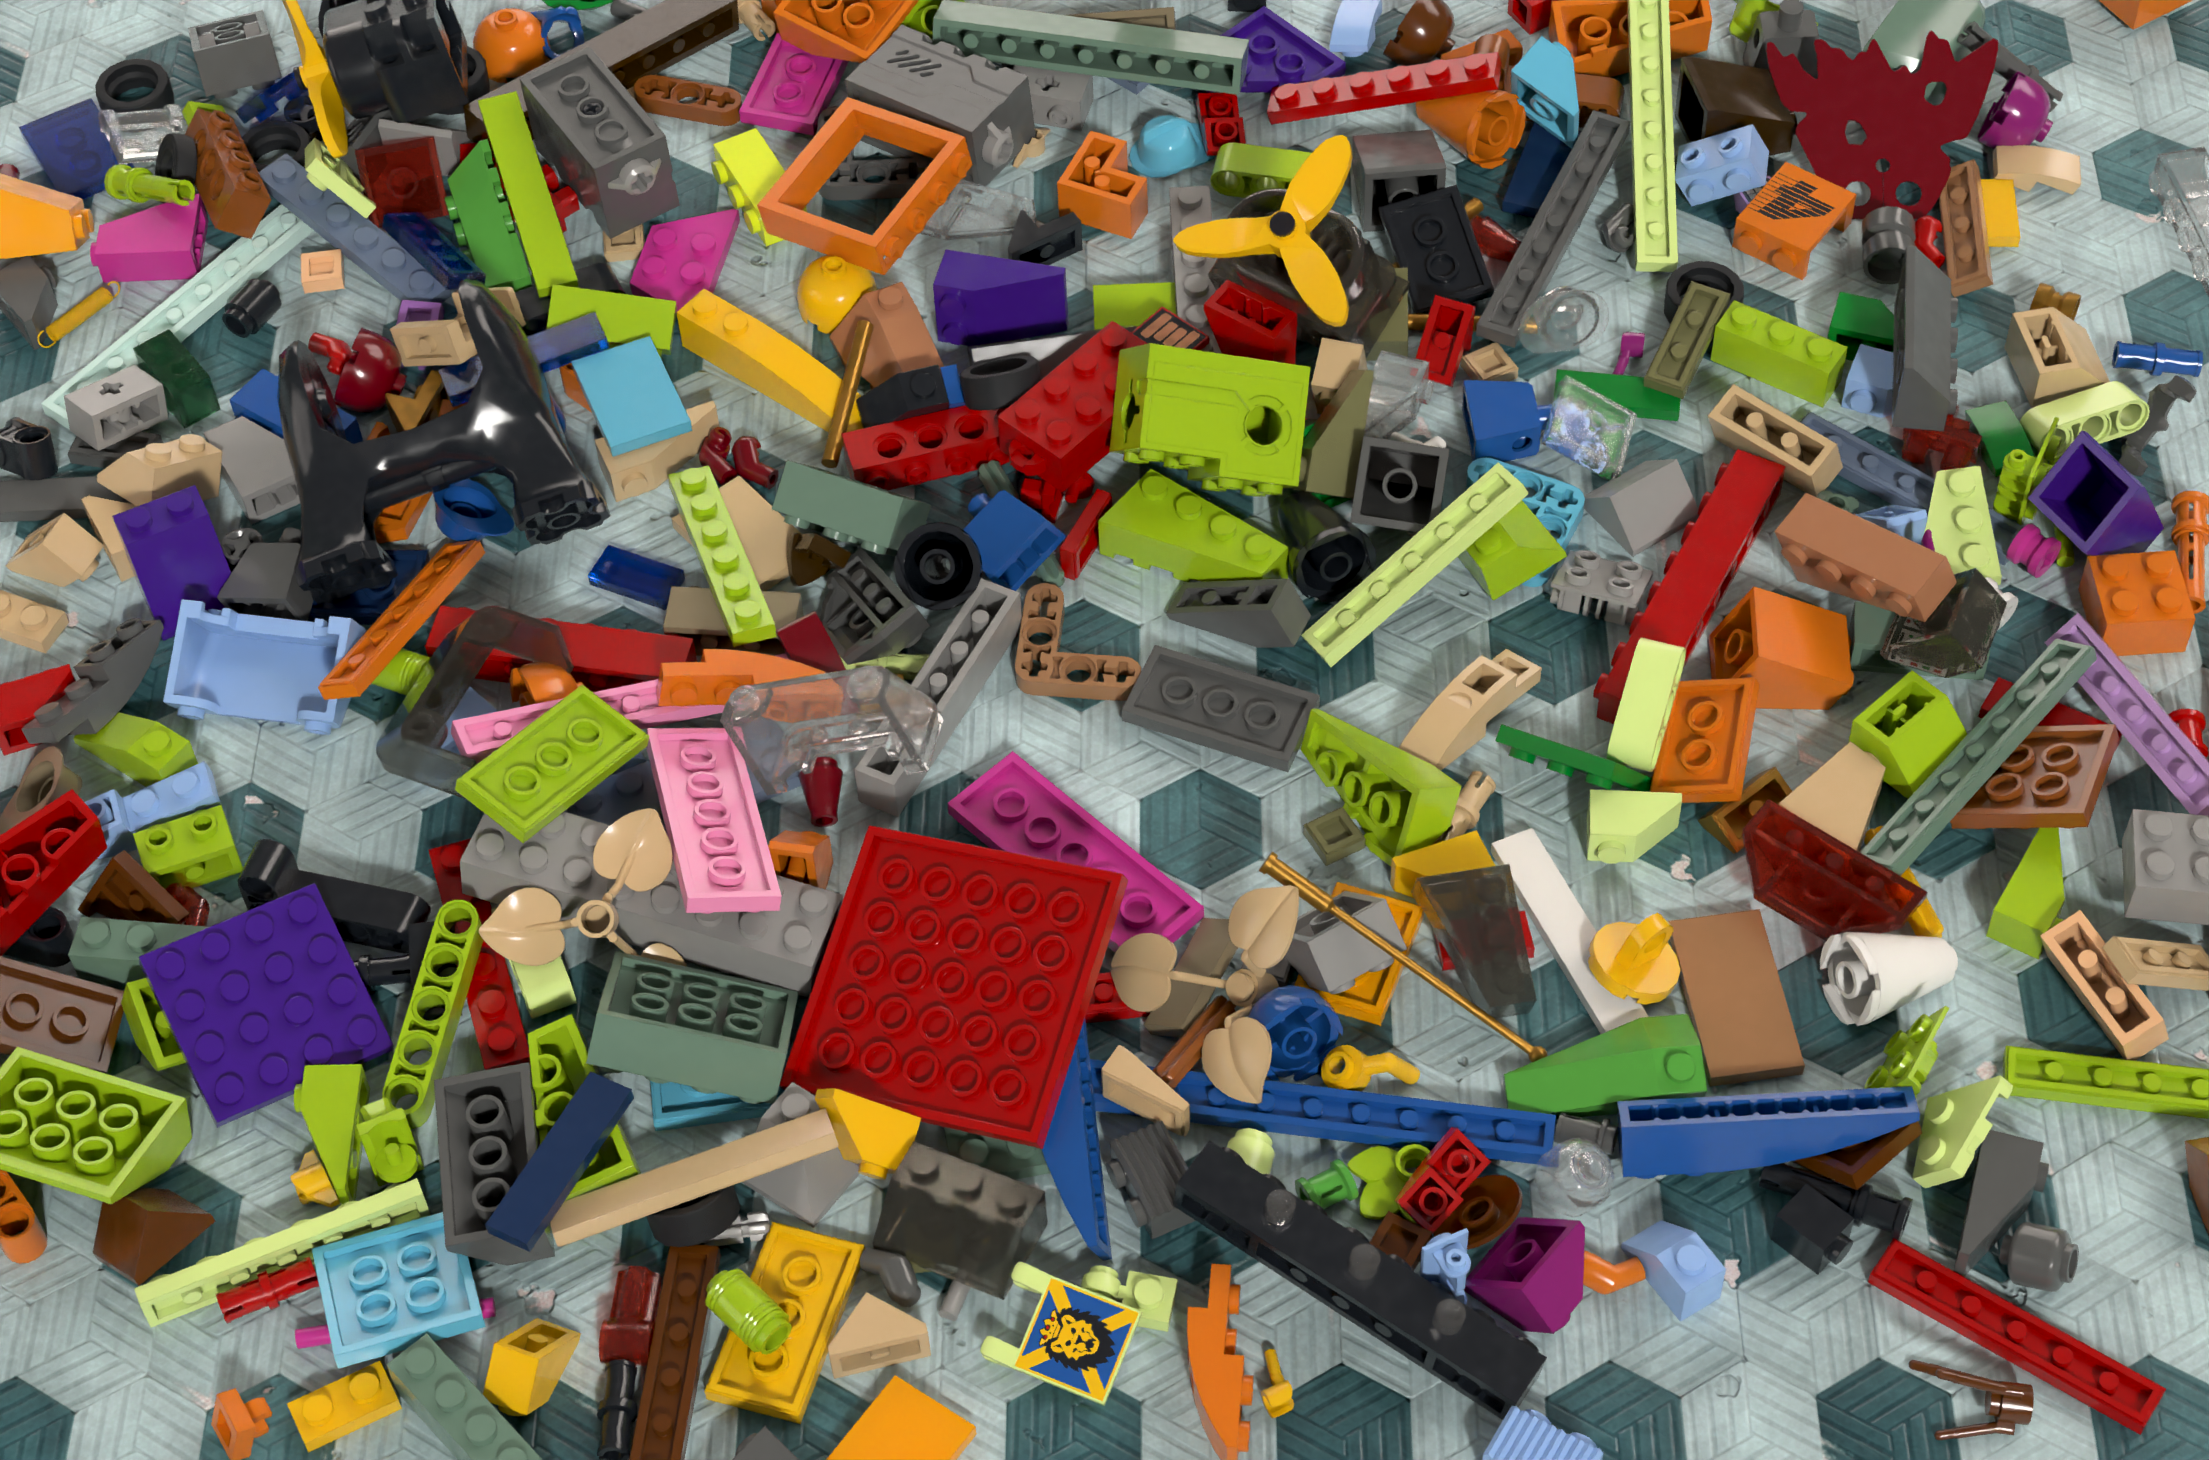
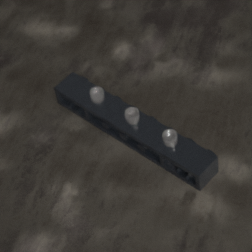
[1172,1140,1547,1420]

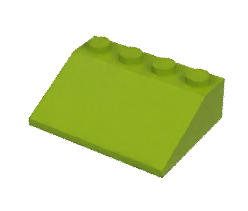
[0,1047,192,1204]

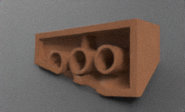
[830,282,944,390]

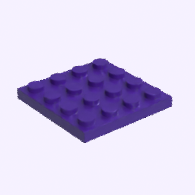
[139,883,394,1128]

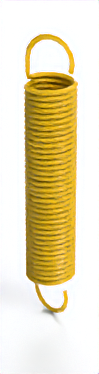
[37,281,120,348]

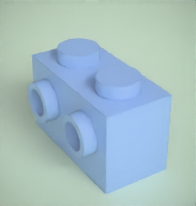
[1675,124,1769,206]

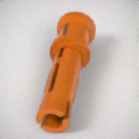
[2171,491,2209,614]

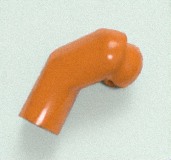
[1583,1250,1646,1295]

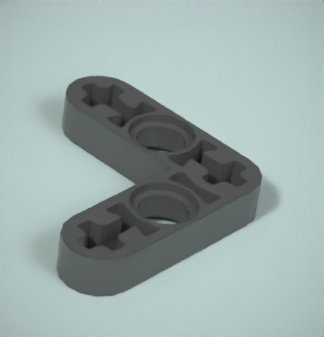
[818,106,929,201]

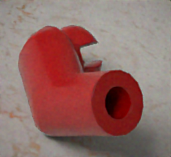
[1914,215,1945,268]
[308,332,352,376]

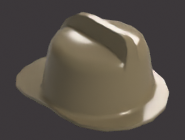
[0,746,83,835]

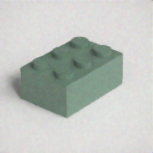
[772,460,931,557]

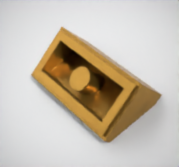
[1698,767,1792,854]

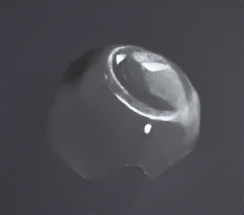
[1535,1138,1616,1217]

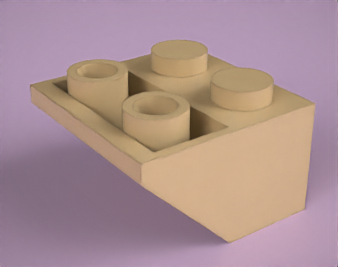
[2005,307,2110,408]

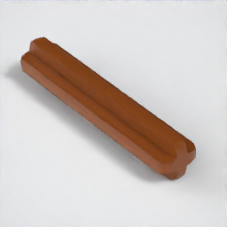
[1152,995,1236,1089]

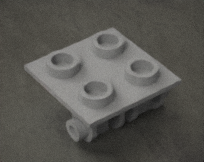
[1550,550,1654,626]

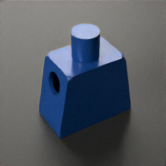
[1462,380,1558,462]
[964,490,1067,591]

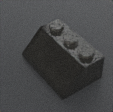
[872,1141,1048,1300]

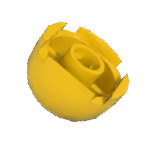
[797,255,878,334]

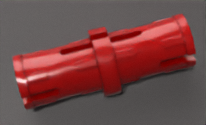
[215,1256,319,1324]

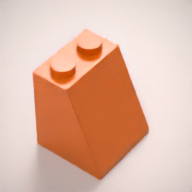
[1709,586,1854,710]

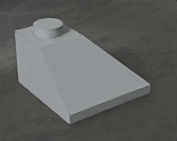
[742,1082,860,1228]

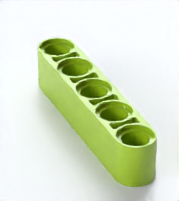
[382,900,483,1129]

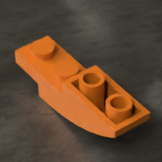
[656,649,843,718]
[1187,1264,1254,1460]

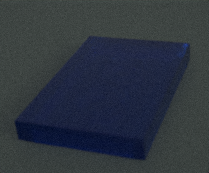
[19,98,135,199]

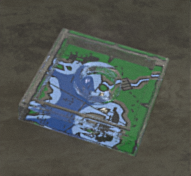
[1541,375,1637,481]

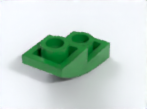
[1965,400,2035,477]

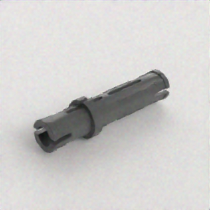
[1958,21,2063,112]

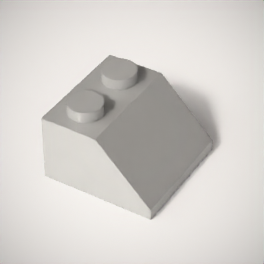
[1285,891,1407,994]

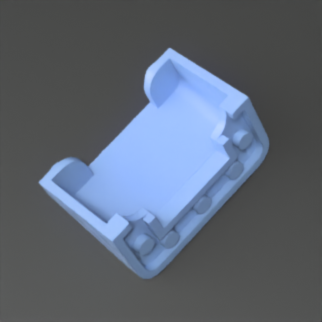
[163,599,367,735]

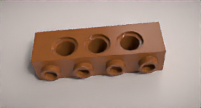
[185,108,271,239]

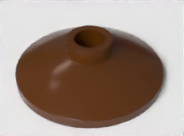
[1433,1175,1523,1250]

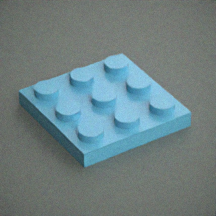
[312,1212,486,1369]

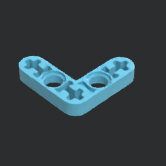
[1466,457,1585,587]

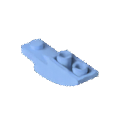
[85,761,221,859]

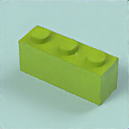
[546,284,677,358]
[1710,300,1848,408]

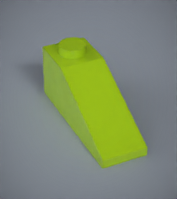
[73,712,198,787]
[1986,828,2065,959]
[294,1064,370,1205]

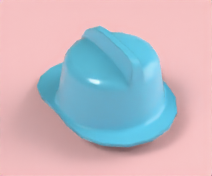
[1129,115,1216,178]

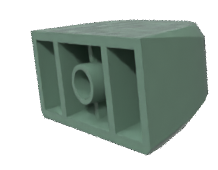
[1863,0,1986,106]

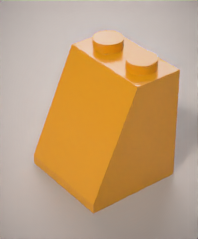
[0,173,94,259]

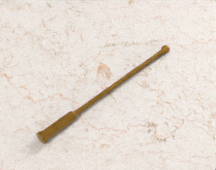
[1259,851,1548,1062]

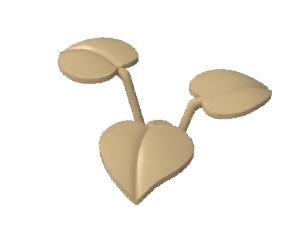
[479,808,687,967]
[1111,885,1299,1104]

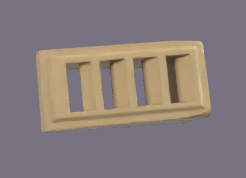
[1101,1045,1190,1137]

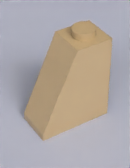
[1774,741,1886,883]

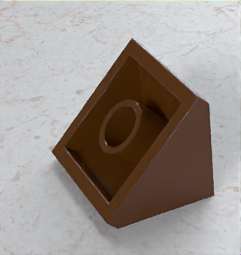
[93,1188,216,1286]

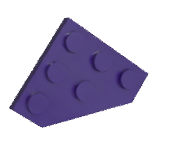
[1207,6,1346,93]

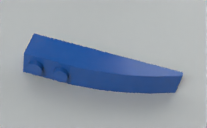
[1042,1018,1112,1261]
[1617,1086,1920,1179]

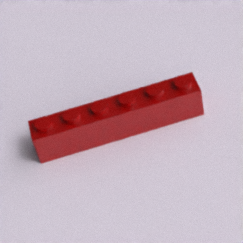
[425,606,697,692]

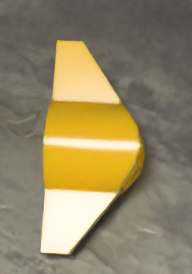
[290,1150,340,1208]

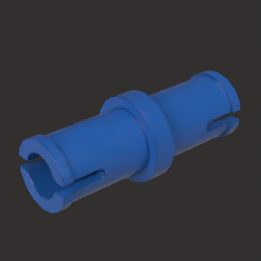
[2112,341,2203,377]

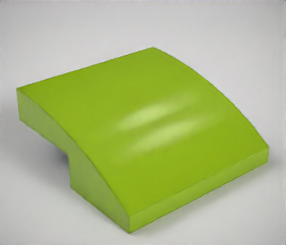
[1093,282,1176,330]

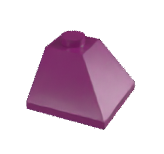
[1464,1217,1585,1334]

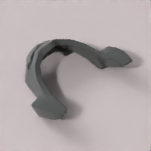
[2119,375,2197,477]

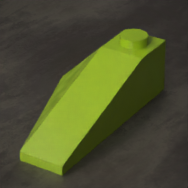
[1301,709,1462,866]

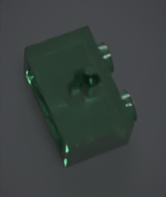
[133,329,220,429]

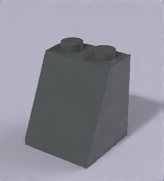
[1352,130,1446,232]
[1350,436,1450,532]

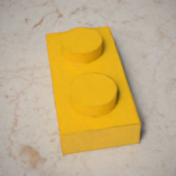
[287,1360,402,1453]

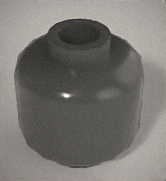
[2000,1222,2079,1292]

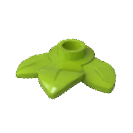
[1347,1144,1430,1224]

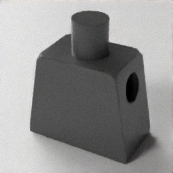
[1743,0,1819,79]
[217,528,313,621]

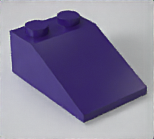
[933,249,1069,346]

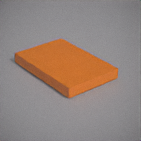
[1650,677,1760,803]

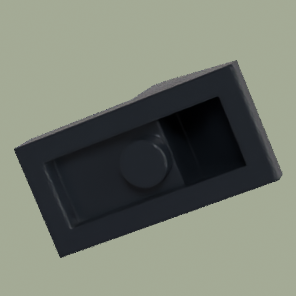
[1008,210,1083,265]

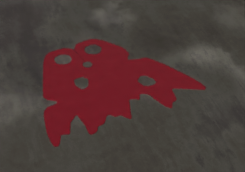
[1766,30,1998,219]

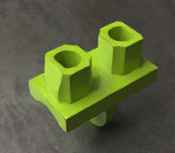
[356,1098,424,1187]

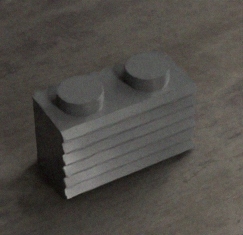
[1106,1121,1196,1239]

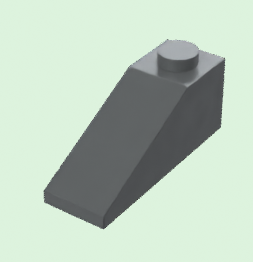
[1166,579,1311,648]
[1953,1130,2049,1277]

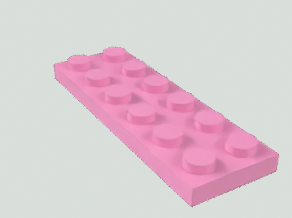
[646,728,782,914]

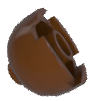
[1383,0,1456,66]

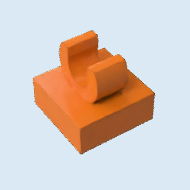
[211,1388,272,1460]

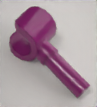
[1612,332,1645,375]

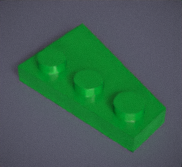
[1495,724,1652,792]

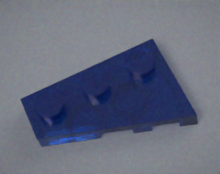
[235,72,308,124]

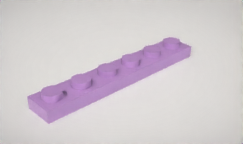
[2044,613,2209,816]

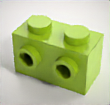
[133,805,243,895]

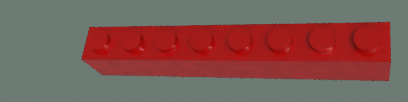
[1593,449,1786,724]

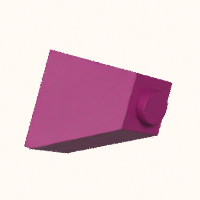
[90,194,209,282]

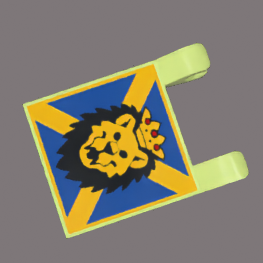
[980,1262,1142,1406]

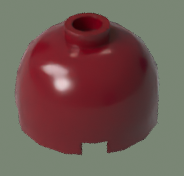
[334,328,407,413]

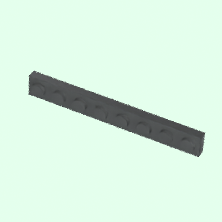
[1476,110,1631,348]

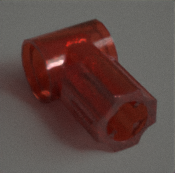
[599,1266,662,1366]

